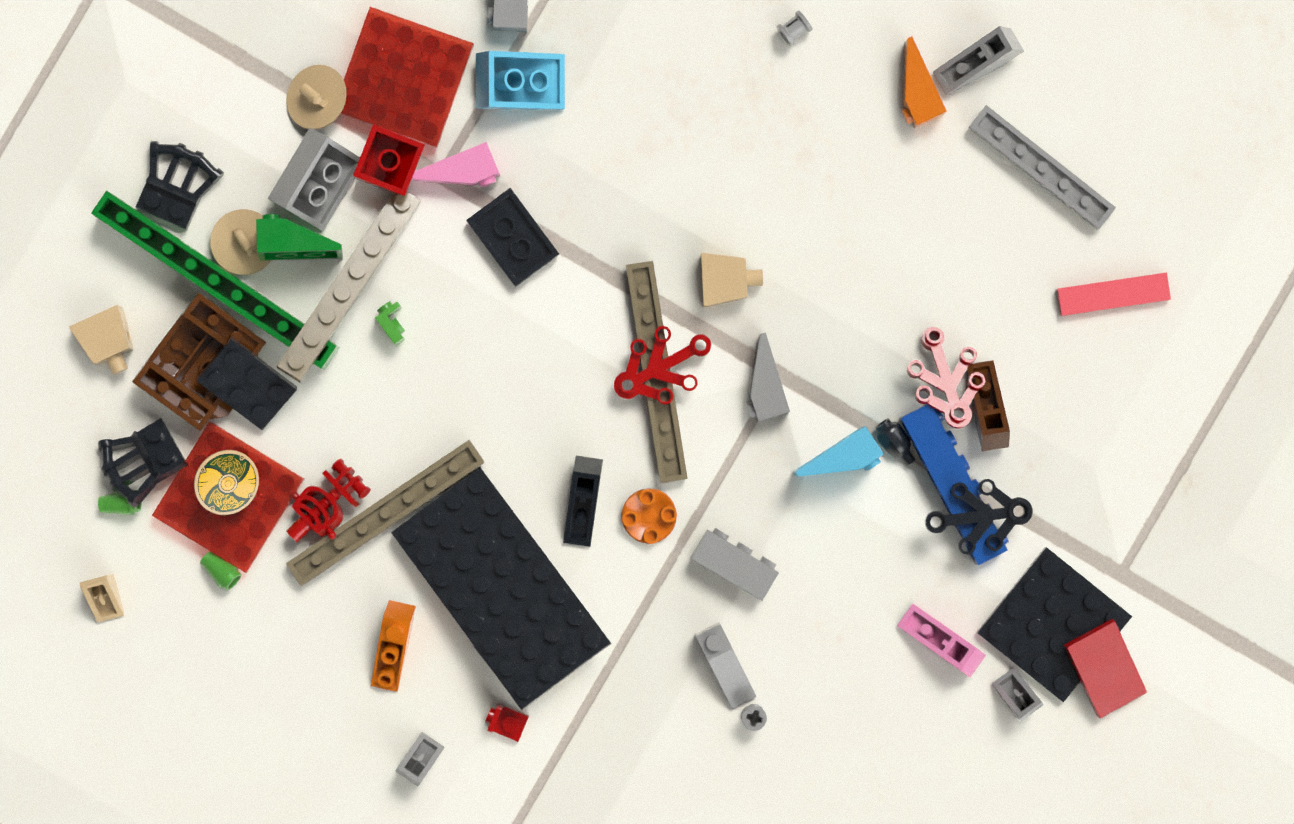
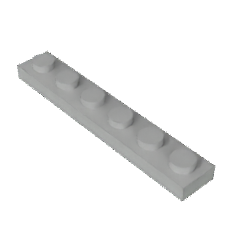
[968,105,1116,230]

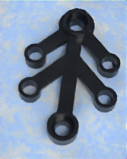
[924,479,1033,555]

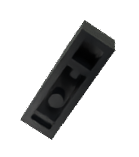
[563,455,603,547]

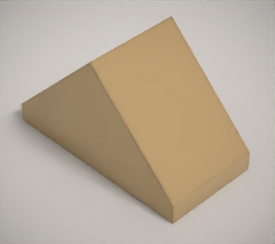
[80,574,124,622]

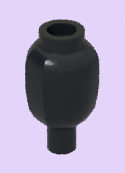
[875,418,916,466]

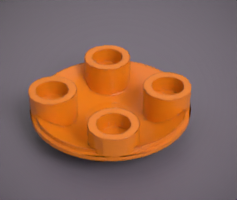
[622,488,677,544]

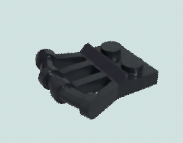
[135,141,224,230]
[98,418,188,508]

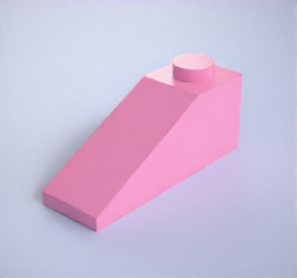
[412,142,500,188]
[897,604,986,678]

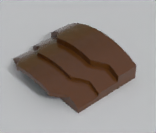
[132,292,266,431]

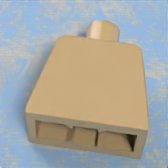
[701,253,763,307]
[69,305,133,375]

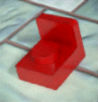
[485,703,529,742]

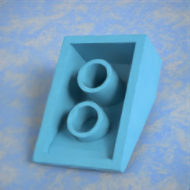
[476,51,565,110]
[793,426,884,477]

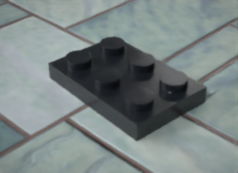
[466,188,560,287]
[196,337,297,430]

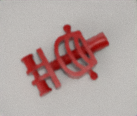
[286,459,371,543]

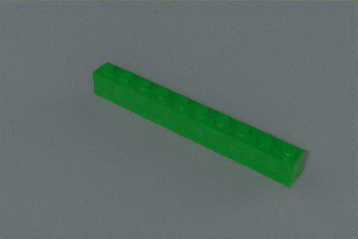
[91,190,340,370]

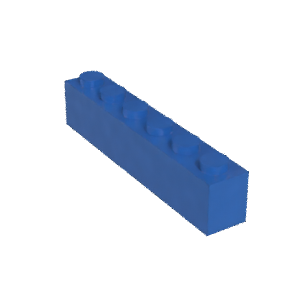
[899,404,1009,566]

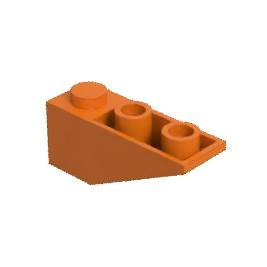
[371,600,416,692]

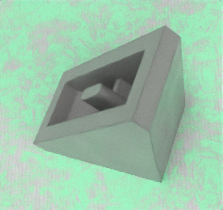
[992,668,1044,721]
[395,732,445,786]

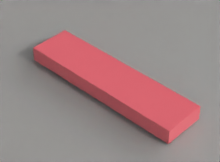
[1057,272,1171,316]

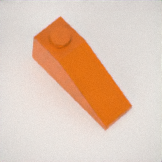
[901,36,947,128]

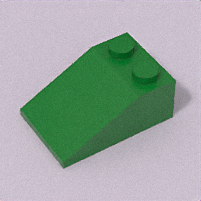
[256,214,343,261]

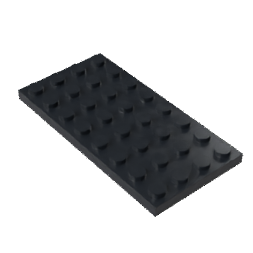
[391,467,612,711]

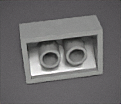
[268,127,360,231]

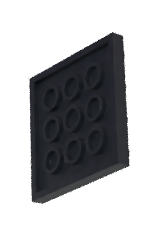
[976,547,1133,702]

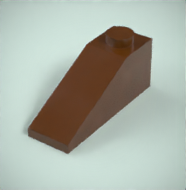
[967,360,1010,452]

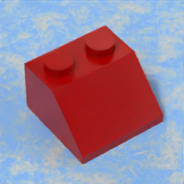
[353,124,425,196]

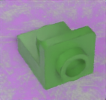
[375,301,405,346]

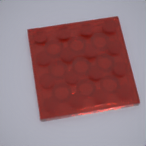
[341,7,474,148]
[152,421,305,573]

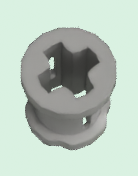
[776,11,813,46]
[741,704,767,731]

